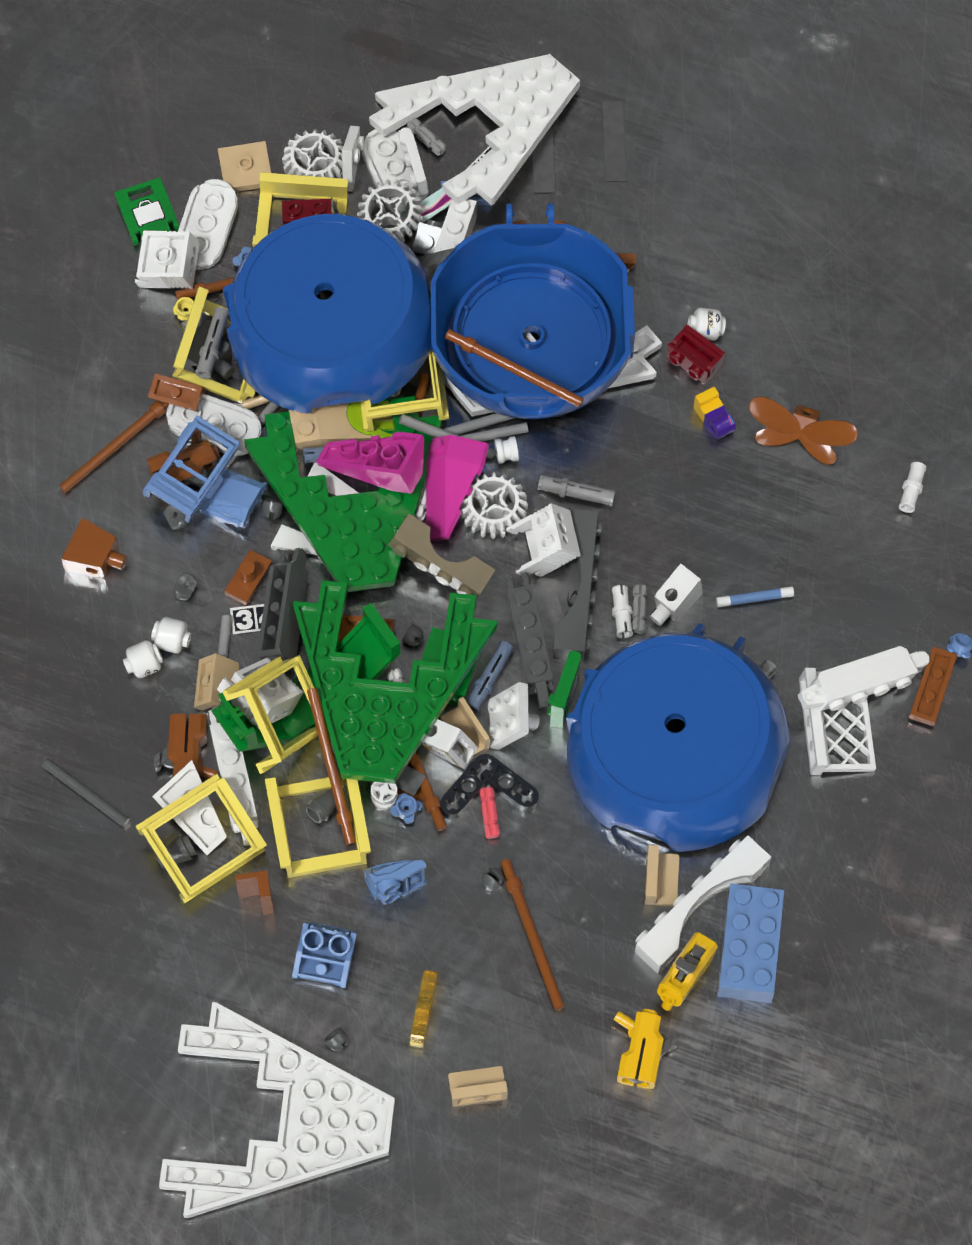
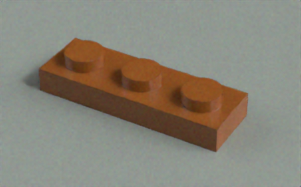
[909,647,958,726]

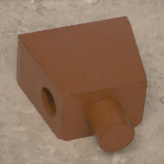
[61,518,128,578]

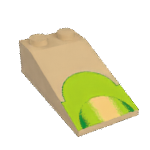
[288,398,394,457]

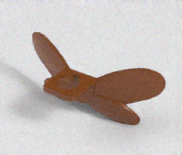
[749,396,858,465]

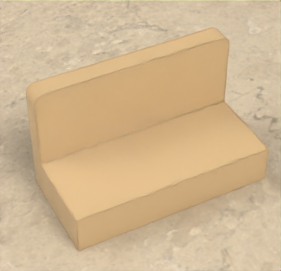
[194,653,239,711]
[440,697,490,760]
[645,845,679,907]
[448,1066,508,1107]

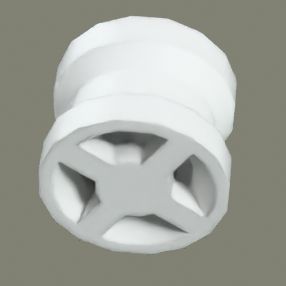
[494,436,519,464]
[371,782,398,810]

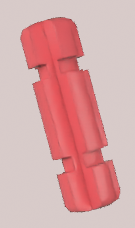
[480,787,500,839]

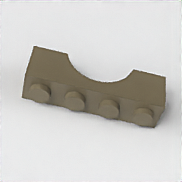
[388,514,495,598]

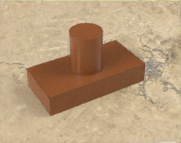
[224,550,273,606]

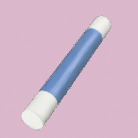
[716,586,794,608]

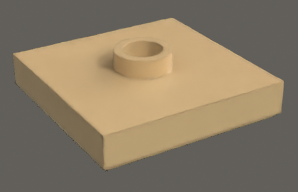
[218,141,271,192]

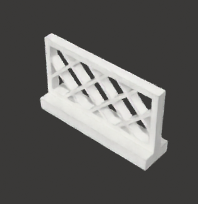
[799,668,876,775]

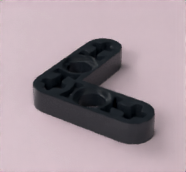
[440,754,539,819]

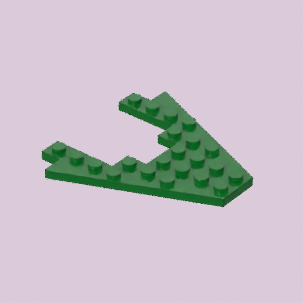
[244,396,442,592]
[293,580,498,784]

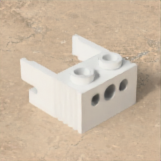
[135,231,200,289]
[506,503,581,577]
[217,658,304,729]

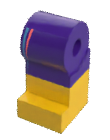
[693,386,736,439]

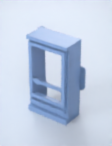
[143,415,240,523]

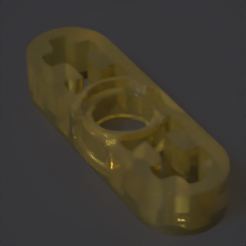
[409,970,438,1048]

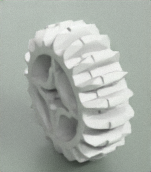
[282,129,343,179]
[357,179,424,243]
[460,472,528,539]

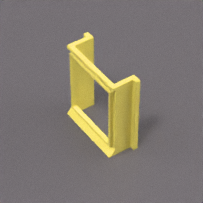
[252,172,348,247]
[172,287,255,404]
[360,348,449,432]
[222,655,328,774]
[135,774,267,903]
[265,775,371,878]

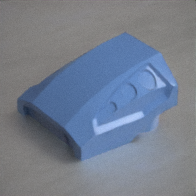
[200,469,268,528]
[364,860,427,905]
[292,922,358,988]

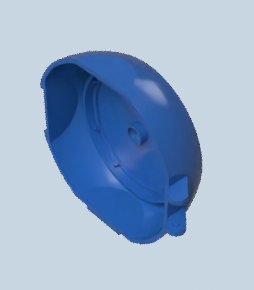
[431,203,635,419]
[223,213,431,414]
[566,623,791,852]

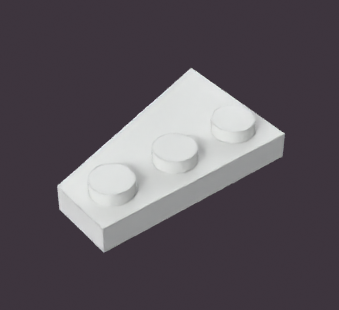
[152,760,227,856]

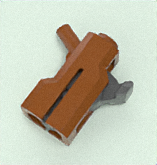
[146,430,220,489]
[154,714,219,779]

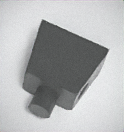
[173,319,235,379]

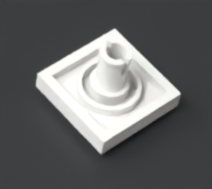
[488,682,540,750]

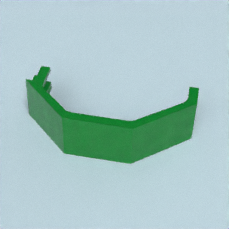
[211,603,401,752]

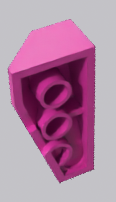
[316,432,424,494]
[426,435,489,542]

